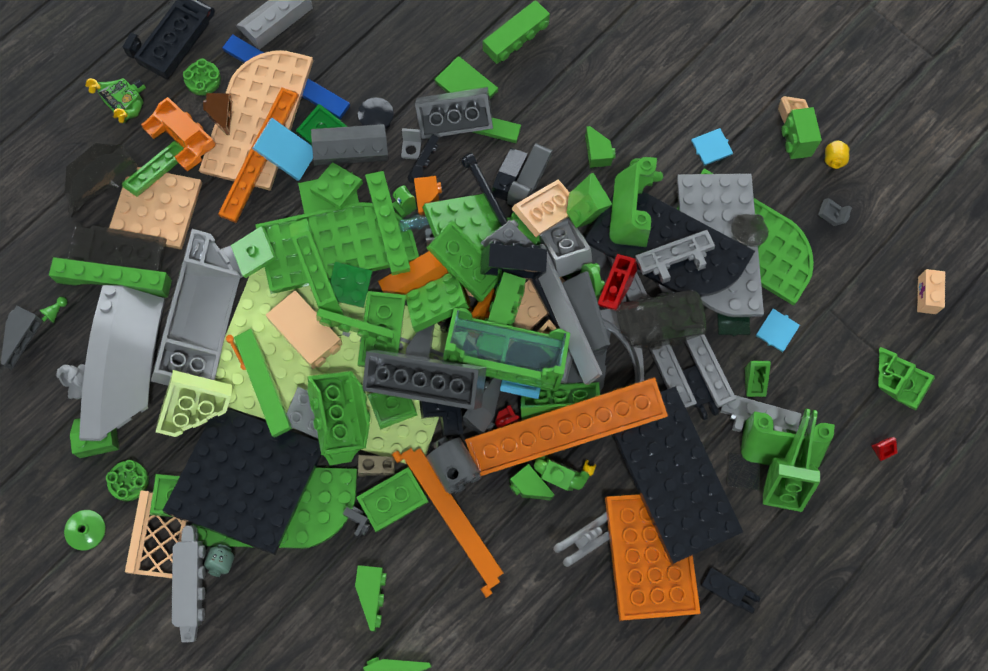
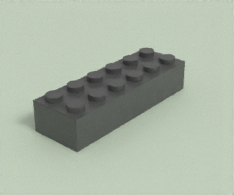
[363,350,487,410]

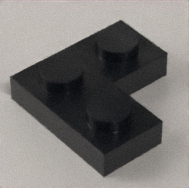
[420,401,463,436]

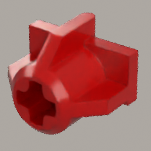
[495,405,519,428]

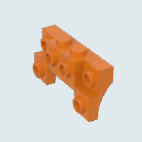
[141,97,215,171]

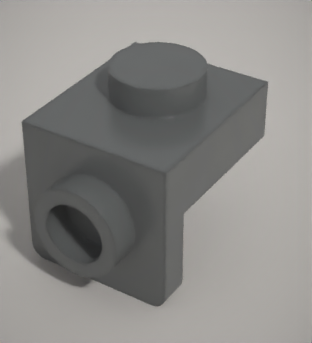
[818,198,852,226]
[343,507,370,538]

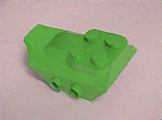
[307,371,370,465]

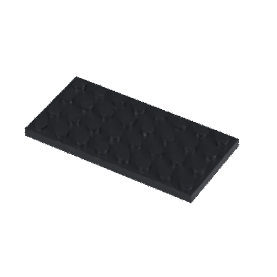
[613,386,743,564]

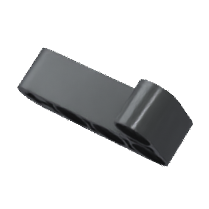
[507,143,553,206]

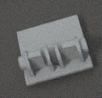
[481,219,535,248]
[286,387,318,438]

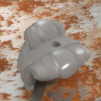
[56,364,85,399]

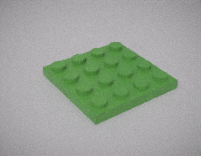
[422,194,501,274]

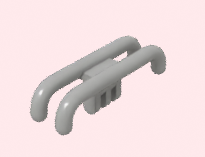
[554,512,610,567]

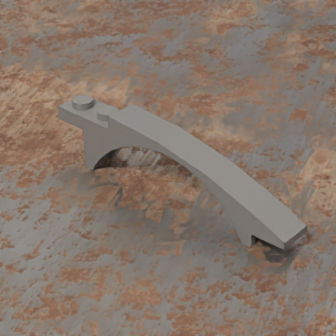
[600,297,644,383]

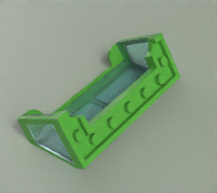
[443,308,570,391]

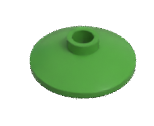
[64,510,106,551]

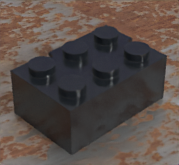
[480,241,547,280]

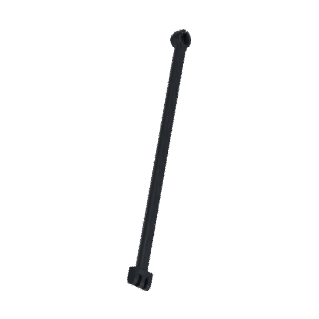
[461,153,560,329]

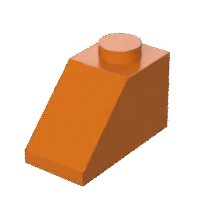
[414,176,442,220]

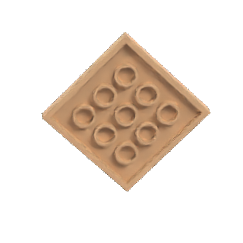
[108,166,202,250]

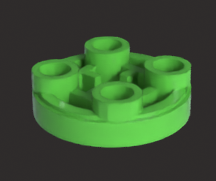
[183,59,221,95]
[580,263,605,301]
[106,460,149,501]

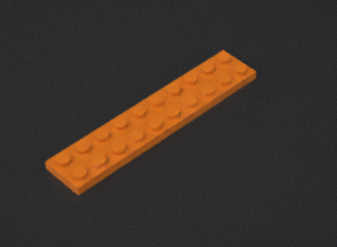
[465,377,668,476]

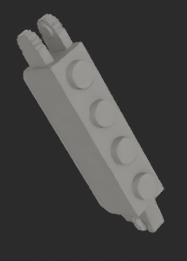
[172,525,206,642]

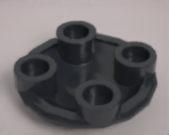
[358,97,394,129]

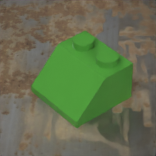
[567,173,613,228]
[70,419,119,458]

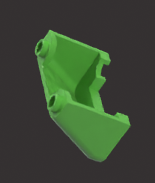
[609,157,657,247]
[741,411,835,469]

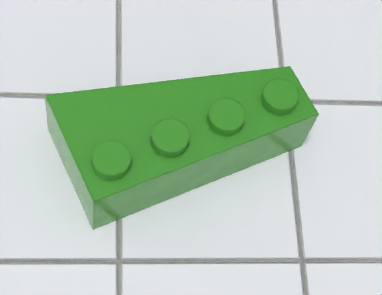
[476,272,526,361]

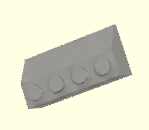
[236,0,313,50]

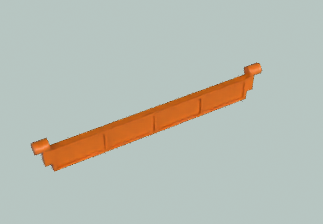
[392,448,503,598]

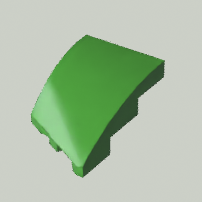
[879,347,935,410]

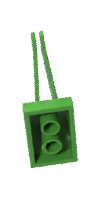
[763,408,820,512]

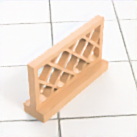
[125,491,186,578]

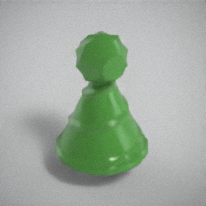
[39,297,67,323]

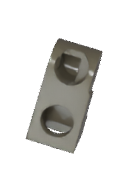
[358,455,395,477]

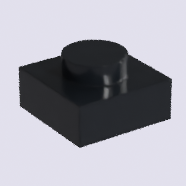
[122,32,142,58]

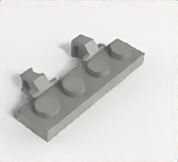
[635,230,715,284]
[720,395,801,434]

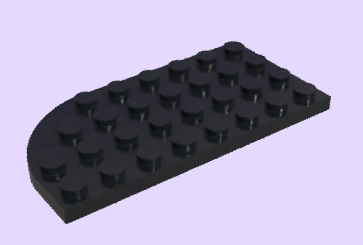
[585,191,755,297]

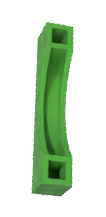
[49,258,172,298]

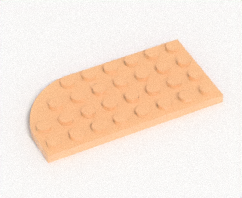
[199,50,313,191]

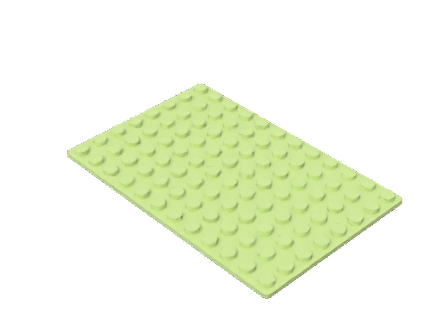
[214,267,468,465]

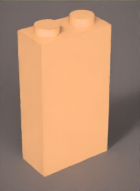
[266,291,342,369]

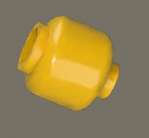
[825,141,849,169]

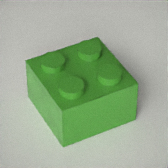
[782,107,822,159]

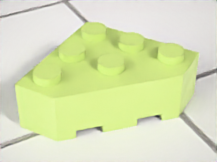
[156,370,232,437]

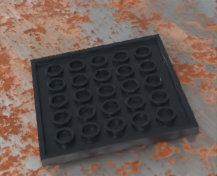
[162,409,321,555]

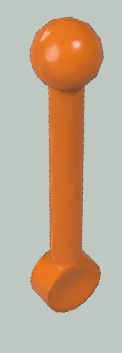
[226,335,246,370]

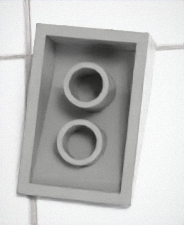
[539,218,593,277]

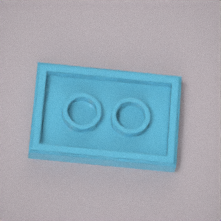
[252,118,313,181]

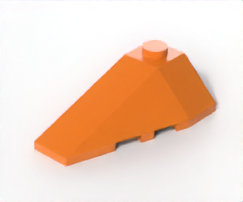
[378,251,448,295]

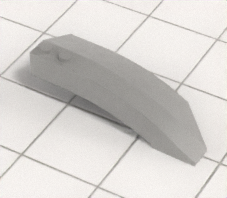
[150,229,241,386]
[79,285,165,441]

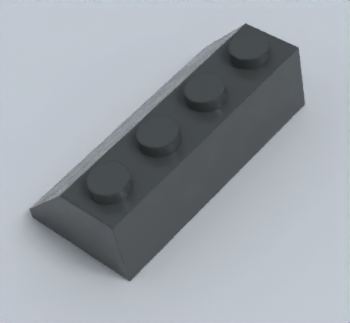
[415,87,493,139]
[311,124,388,166]
[562,271,610,356]

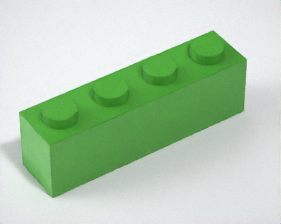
[483,0,550,64]

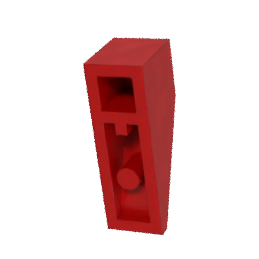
[598,254,637,311]

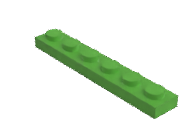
[365,171,410,275]

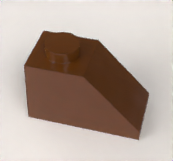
[203,93,233,135]

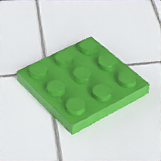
[406,273,469,333]

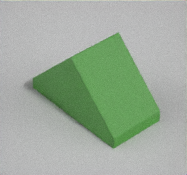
[744,361,771,397]

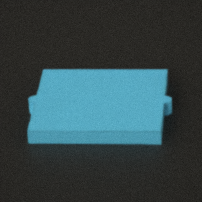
[691,128,733,166]
[756,309,800,352]

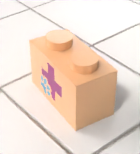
[917,269,945,314]

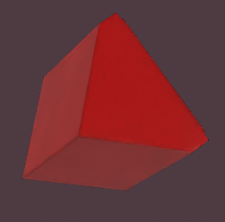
[871,437,898,461]

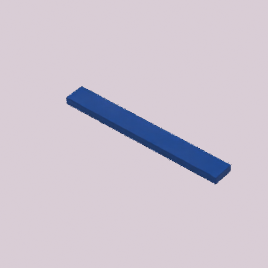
[222,34,350,119]

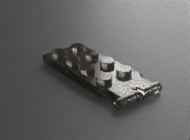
[67,223,167,272]

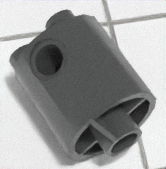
[426,437,482,494]

